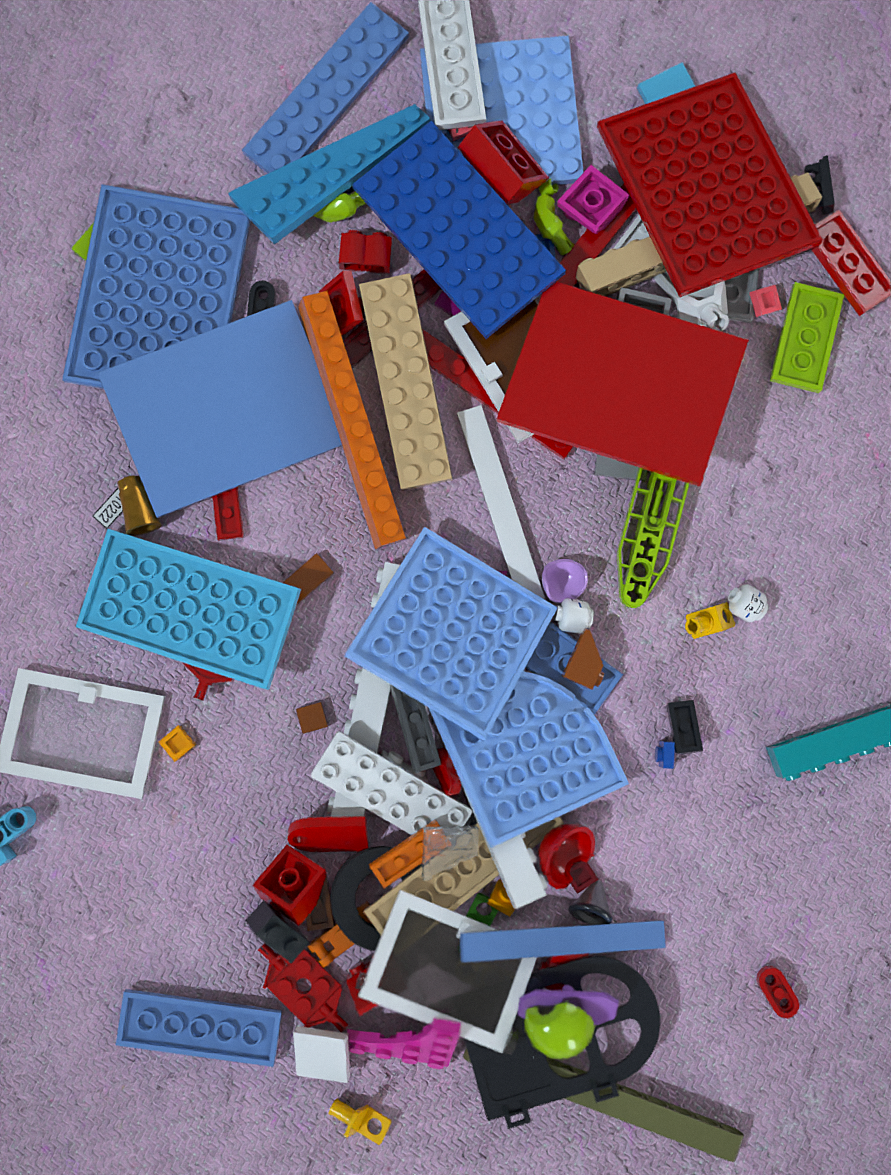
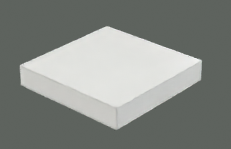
[293,1026,350,1083]

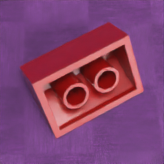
[457,120,549,205]

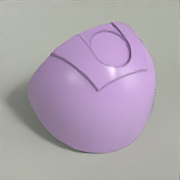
[542,559,588,603]

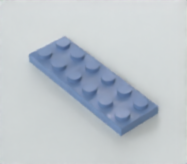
[116,989,282,1067]

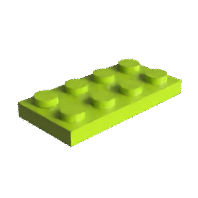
[769,282,844,393]

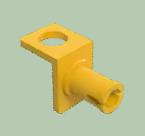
[685,602,735,639]
[328,1098,392,1145]

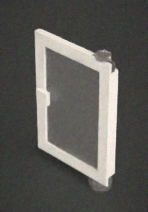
[0,668,166,799]

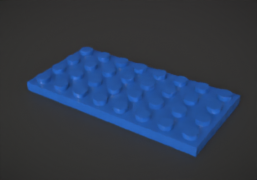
[352,121,566,339]

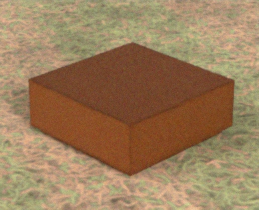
[296,702,328,734]

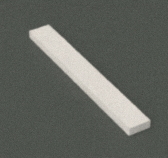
[457,405,545,599]

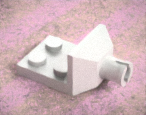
[654,272,729,331]

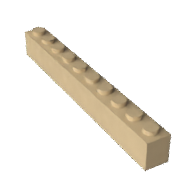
[576,172,822,296]

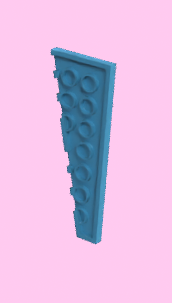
[228,104,431,245]

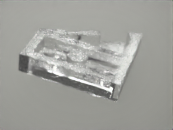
[422,826,479,881]

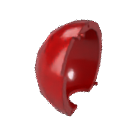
[537,823,595,889]

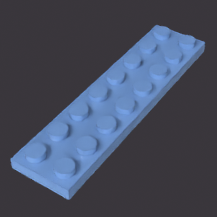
[242,2,409,174]

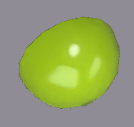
[525,1001,595,1059]

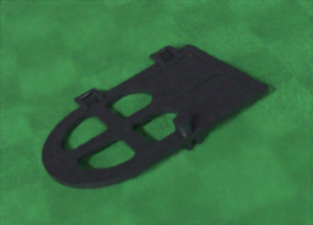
[452,956,660,1129]

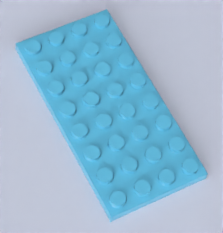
[76,529,301,690]

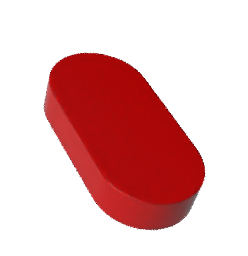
[433,747,461,796]

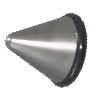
[568,880,613,925]

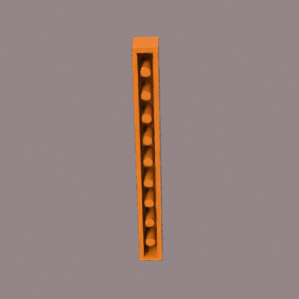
[298,291,406,550]

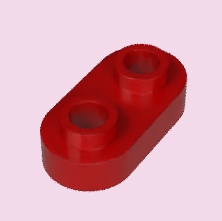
[757,966,799,1018]

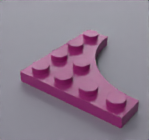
[347,1018,461,1069]

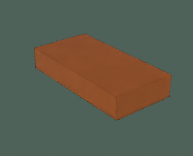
[282,553,334,606]

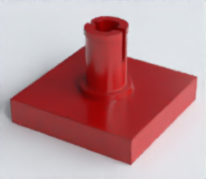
[319,271,365,336]

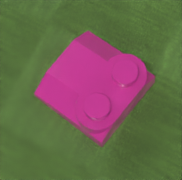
[557,165,630,234]

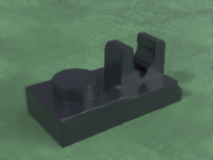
[804,155,835,215]
[667,700,703,755]

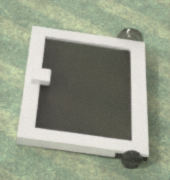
[355,890,537,1055]

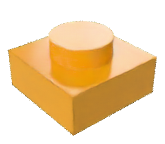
[487,879,515,917]

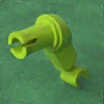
[533,178,574,255]
[313,192,366,223]

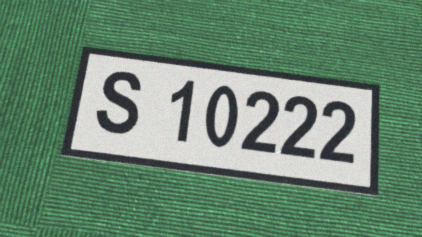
[92,488,123,529]

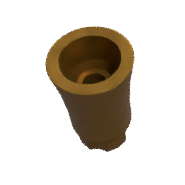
[117,475,162,536]

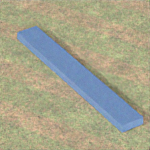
[460,920,666,962]

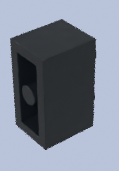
[245,900,310,963]

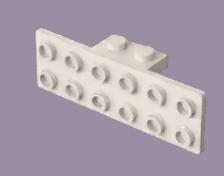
[311,731,472,851]

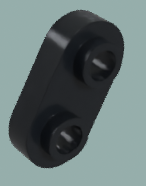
[247,280,276,316]

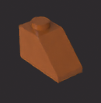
[562,629,605,690]

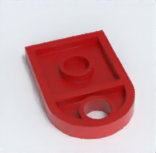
[287,816,369,852]

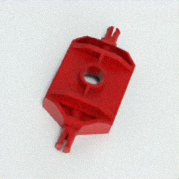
[258,943,349,1033]

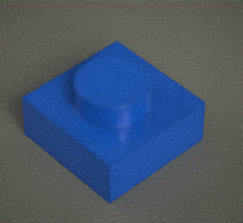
[655,741,675,769]

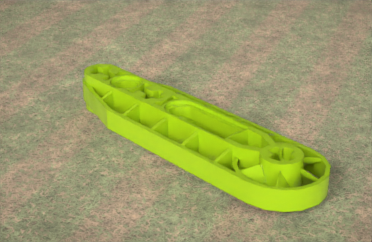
[617,468,689,608]

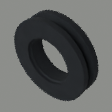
[330,846,422,951]

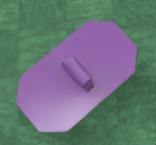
[518,985,619,1025]

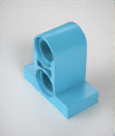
[0,806,36,866]

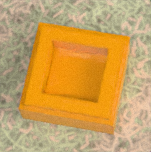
[159,725,196,762]

